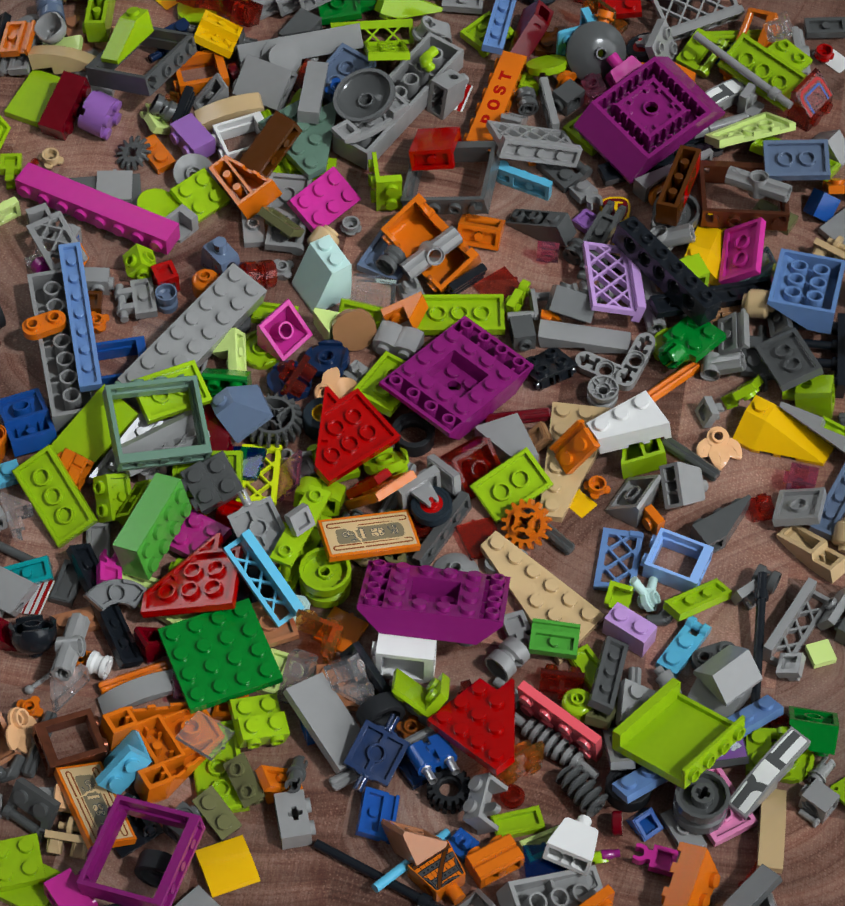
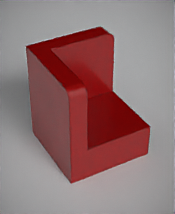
[151,260,180,292]

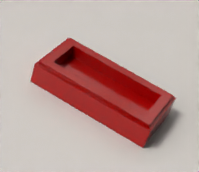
[345,468,392,499]

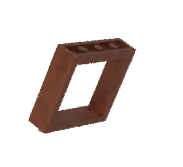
[697,160,790,231]

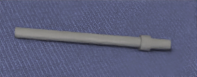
[693,31,793,109]

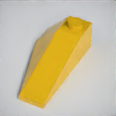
[684,213,727,286]
[733,395,834,466]

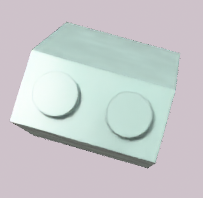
[292,235,352,313]

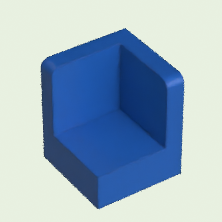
[803,188,841,222]

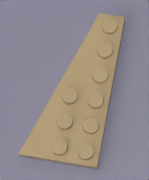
[541,402,612,523]
[480,530,605,666]

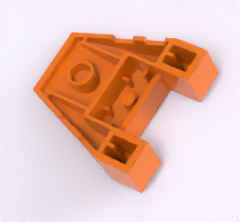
[100,702,224,804]

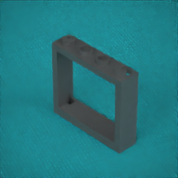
[85,27,197,96]
[401,141,501,215]

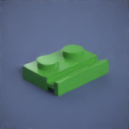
[529,618,581,660]

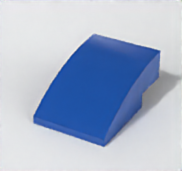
[0,388,57,457]

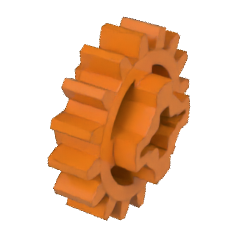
[501,498,552,550]

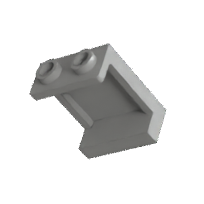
[232,54,298,111]

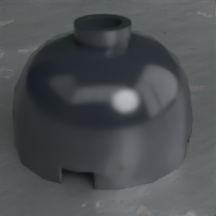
[8,615,57,658]

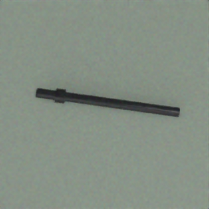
[750,571,769,704]
[313,839,444,906]

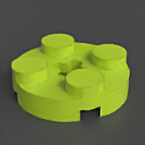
[363,447,409,475]

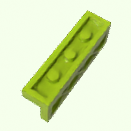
[330,18,414,44]

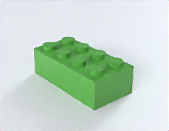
[112,473,192,580]

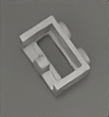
[463,772,508,835]

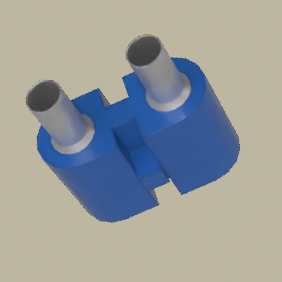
[406,734,460,785]

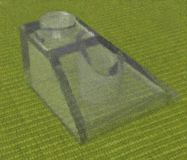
[350,273,397,320]

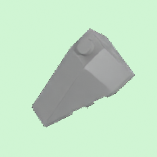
[496,865,603,906]

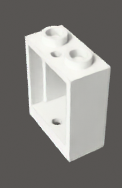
[211,111,264,162]
[371,633,437,684]

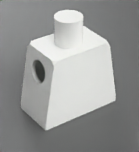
[542,815,599,876]

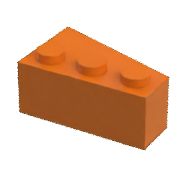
[208,155,282,220]

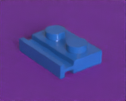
[355,786,400,844]

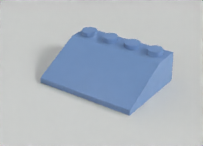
[767,248,845,334]

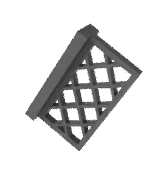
[394,487,472,566]

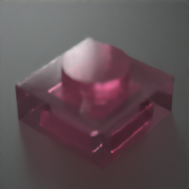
[536,241,560,263]

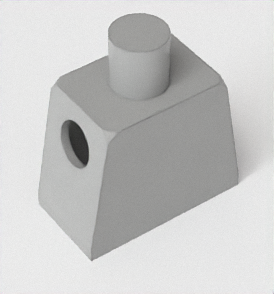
[426,69,469,120]
[659,462,709,510]
[0,566,39,618]

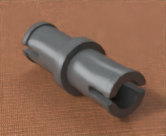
[285,755,308,793]

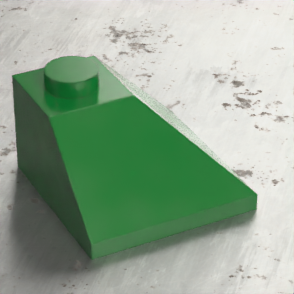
[788,706,839,757]

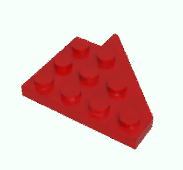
[314,386,401,486]
[140,533,243,618]
[427,678,515,776]

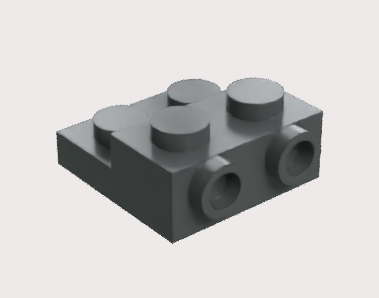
[180,450,244,515]

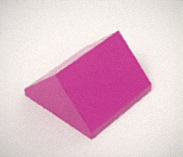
[256,299,313,362]

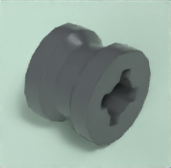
[562,238,583,265]

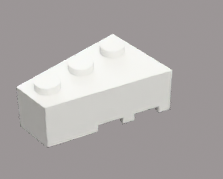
[586,390,672,454]

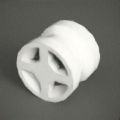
[85,650,113,679]

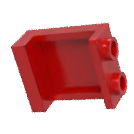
[408,127,462,171]

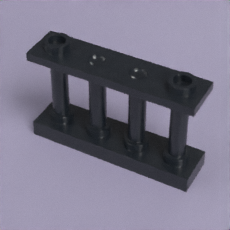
[792,313,845,399]

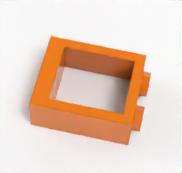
[171,50,230,98]

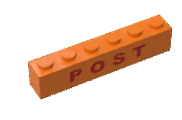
[463,50,527,151]

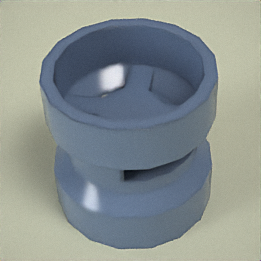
[155,283,178,314]

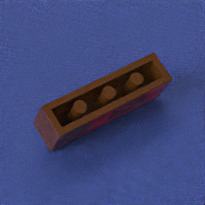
[655,145,701,227]

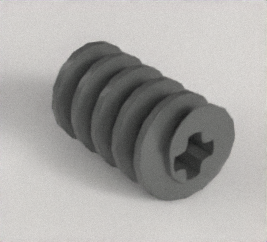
[555,765,609,818]

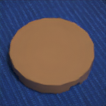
[332,308,377,351]

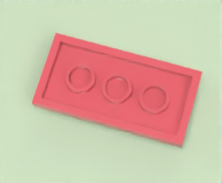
[517,680,603,762]

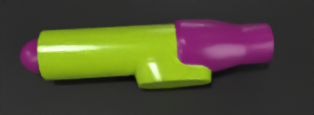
[592,849,620,865]

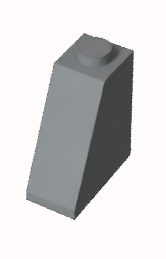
[474,413,539,463]

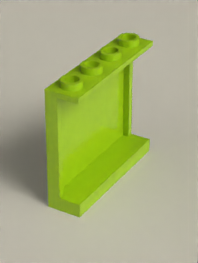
[612,678,746,790]

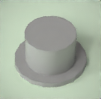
[261,37,302,73]

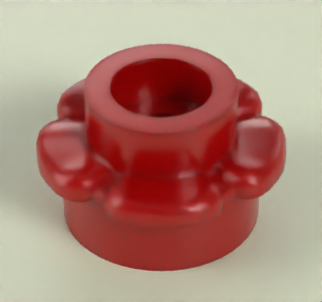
[814,43,834,63]

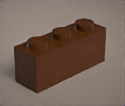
[239,110,302,178]

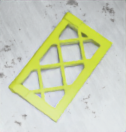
[236,444,283,506]

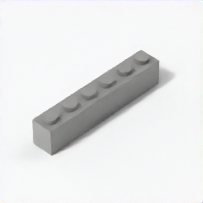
[236,23,364,68]

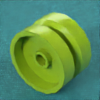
[299,547,352,609]

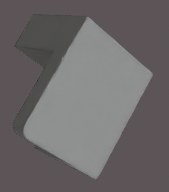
[25,202,56,238]
[165,204,199,243]

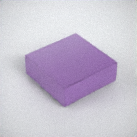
[572,208,597,234]

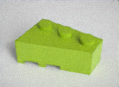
[621,438,667,479]

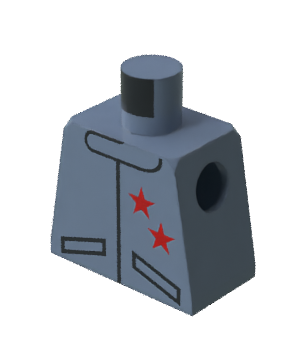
[201,236,241,276]

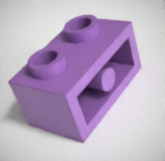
[169,113,216,158]

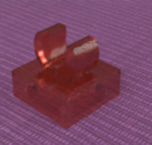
[749,493,775,522]

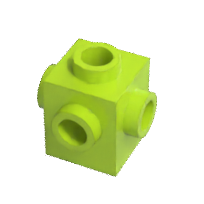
[122,243,156,280]

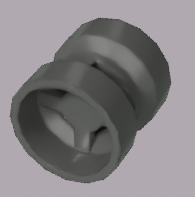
[515,86,539,116]
[149,93,178,122]
[375,244,406,276]
[751,564,782,594]

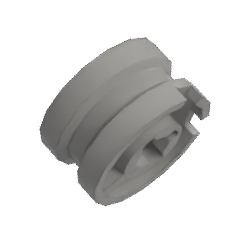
[586,375,619,408]

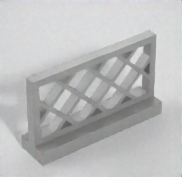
[651,0,745,42]
[486,120,583,168]

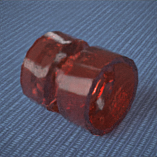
[239,260,278,289]

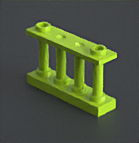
[270,484,332,592]

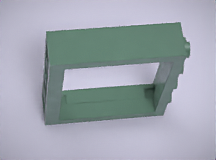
[102,374,212,472]

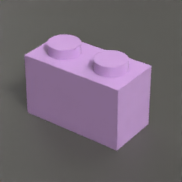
[602,602,658,657]

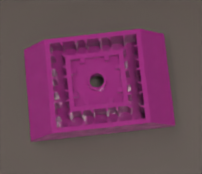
[573,56,725,184]
[379,316,534,440]
[357,559,511,645]

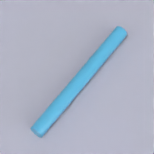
[371,828,451,893]

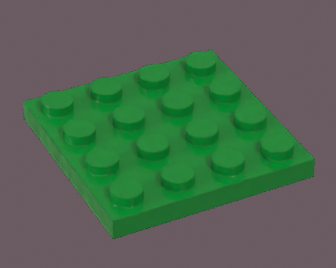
[158,598,283,714]

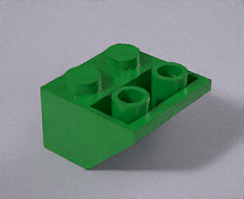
[202,368,252,397]

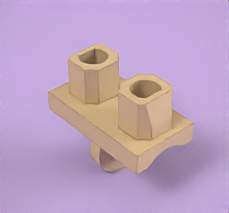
[812,235,845,260]
[44,816,88,860]

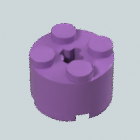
[78,90,122,140]

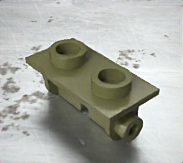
[223,752,265,809]

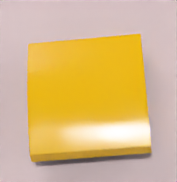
[194,10,243,59]
[195,835,260,898]

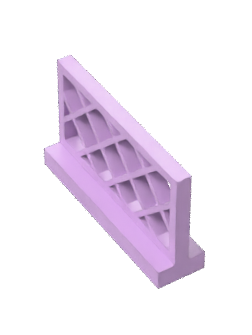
[582,241,646,322]

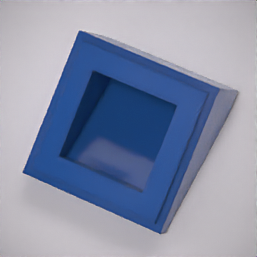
[626,807,664,842]

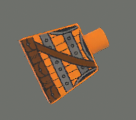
[407,840,466,905]

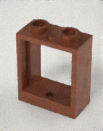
[32,708,109,778]

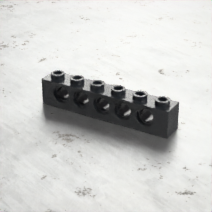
[612,216,722,327]

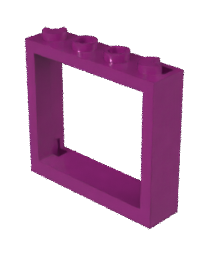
[76,794,206,906]

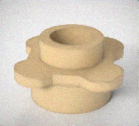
[38,147,64,169]

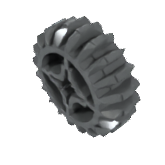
[246,392,304,448]

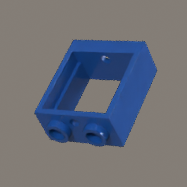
[96,336,146,385]

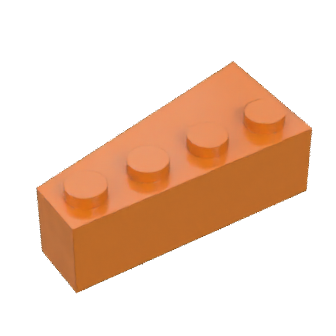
[661,841,720,906]

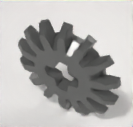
[115,136,151,171]

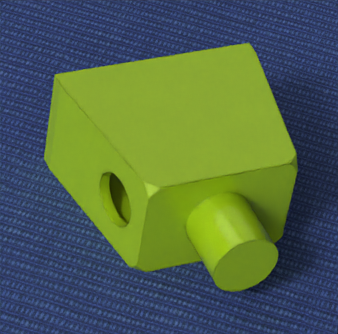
[782,375,835,419]

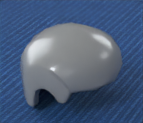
[34,12,67,45]

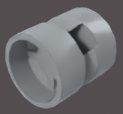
[485,636,530,682]

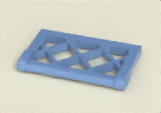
[593,527,644,595]

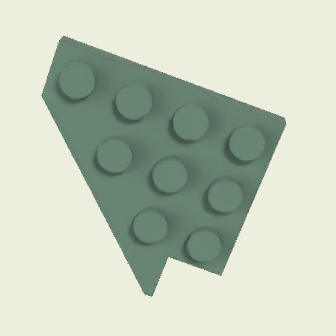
[258,100,337,180]

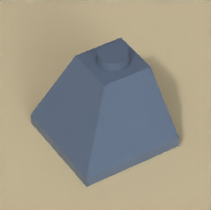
[210,384,274,443]

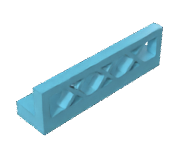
[222,529,305,628]

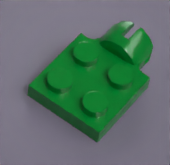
[318,0,377,25]
[658,316,726,369]

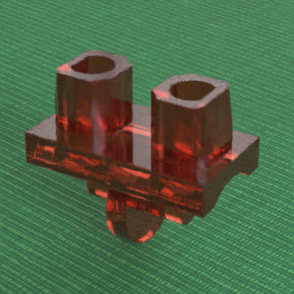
[277,354,318,398]
[539,664,585,700]

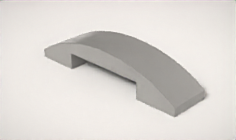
[331,92,410,144]
[97,669,183,714]

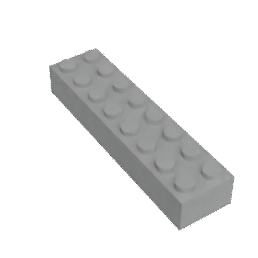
[332,32,464,171]
[117,263,267,412]
[27,269,95,433]

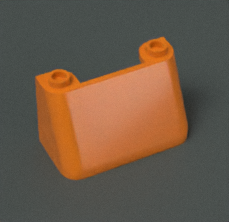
[381,193,482,293]

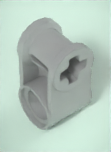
[412,15,452,43]

